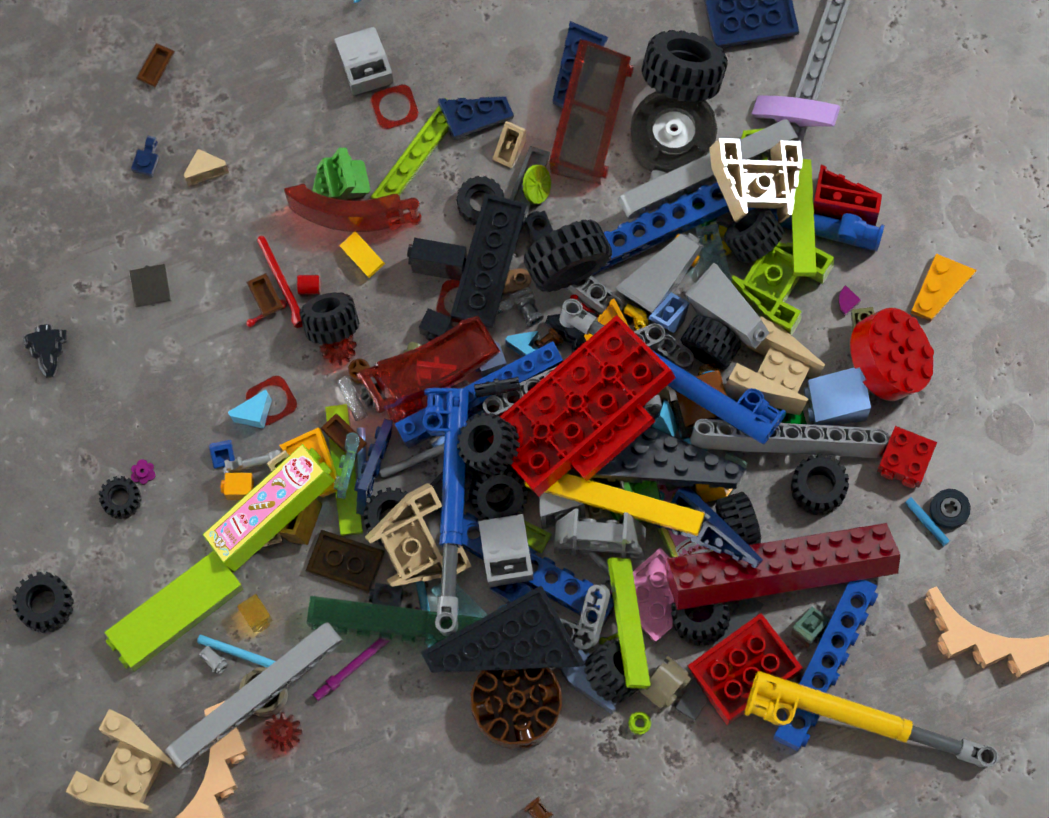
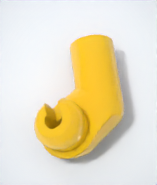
[623,303,649,330]

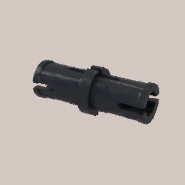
[474,376,521,399]

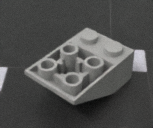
[334,26,394,96]
[478,514,534,588]

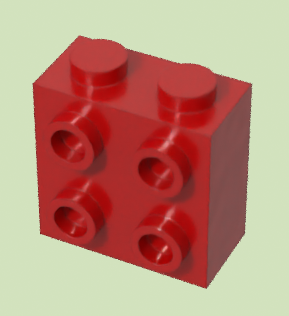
[877,426,937,488]

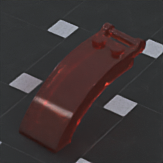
[284,184,422,232]
[356,316,500,413]

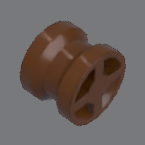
[348,358,371,385]

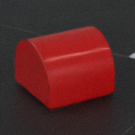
[297,275,321,294]

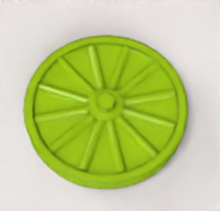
[523,165,551,204]

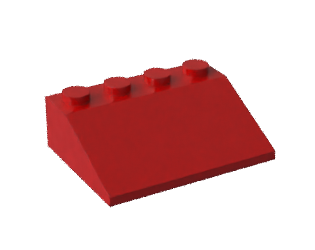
[687,613,803,726]

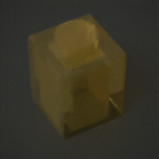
[237,594,273,633]

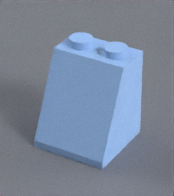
[803,367,871,426]

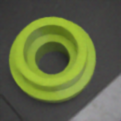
[628,711,651,735]

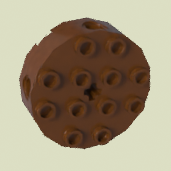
[471,668,562,749]

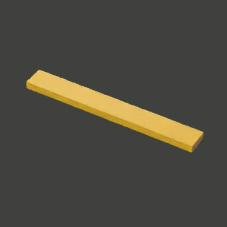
[525,474,705,536]

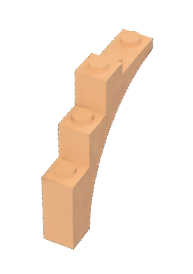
[925,586,1049,678]
[176,701,248,818]

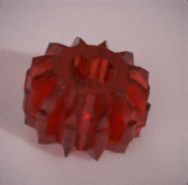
[319,334,357,366]
[385,389,425,423]
[263,712,303,752]

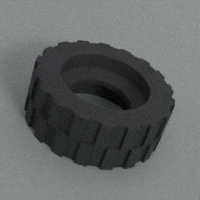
[457,176,504,225]

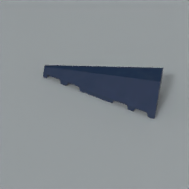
[655,486,763,568]

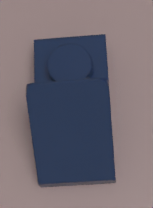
[490,582,532,604]

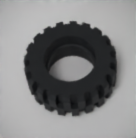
[641,30,728,102]
[524,219,612,292]

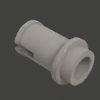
[199,646,228,674]

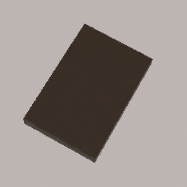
[306,529,385,594]

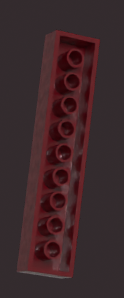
[666,523,901,610]

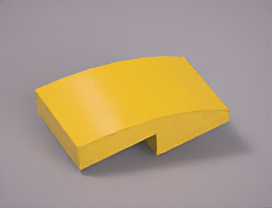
[339,231,385,278]

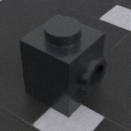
[419,308,455,344]

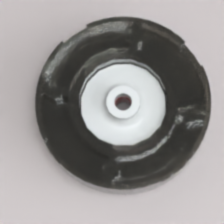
[630,91,718,173]

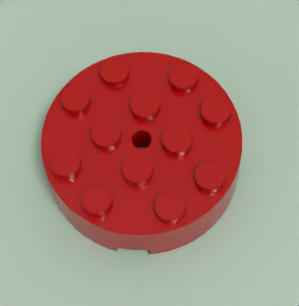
[850,308,934,401]

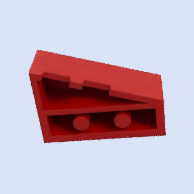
[813,164,882,226]

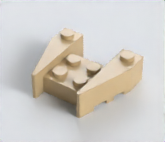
[710,138,803,223]
[725,317,825,415]
[365,483,472,587]
[66,709,176,813]

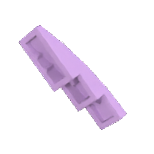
[752,95,841,127]

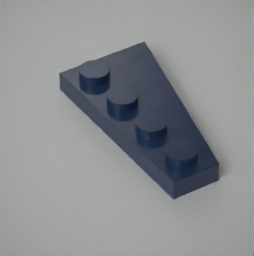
[552,21,608,112]
[354,419,393,515]

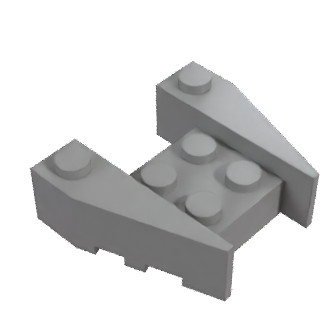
[554,509,646,560]

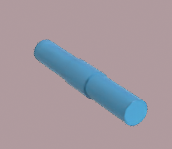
[905,497,950,547]

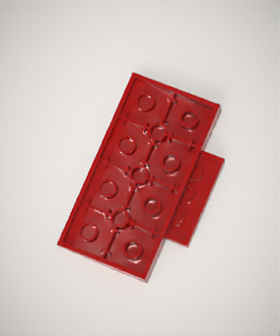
[487,315,676,497]

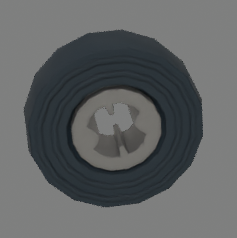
[930,488,971,529]

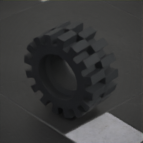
[99,476,142,519]

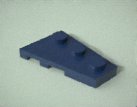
[438,96,514,139]

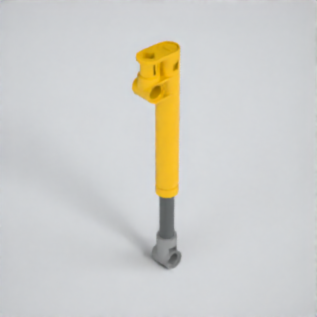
[745,671,998,768]

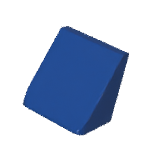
[209,440,235,469]

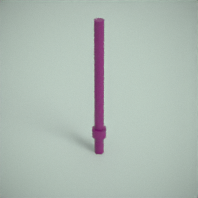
[312,607,422,701]

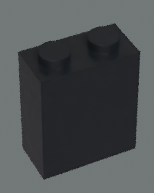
[407,237,467,281]

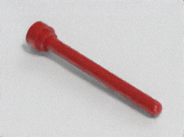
[257,236,303,328]

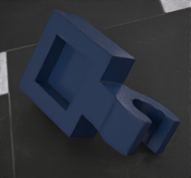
[131,136,160,177]

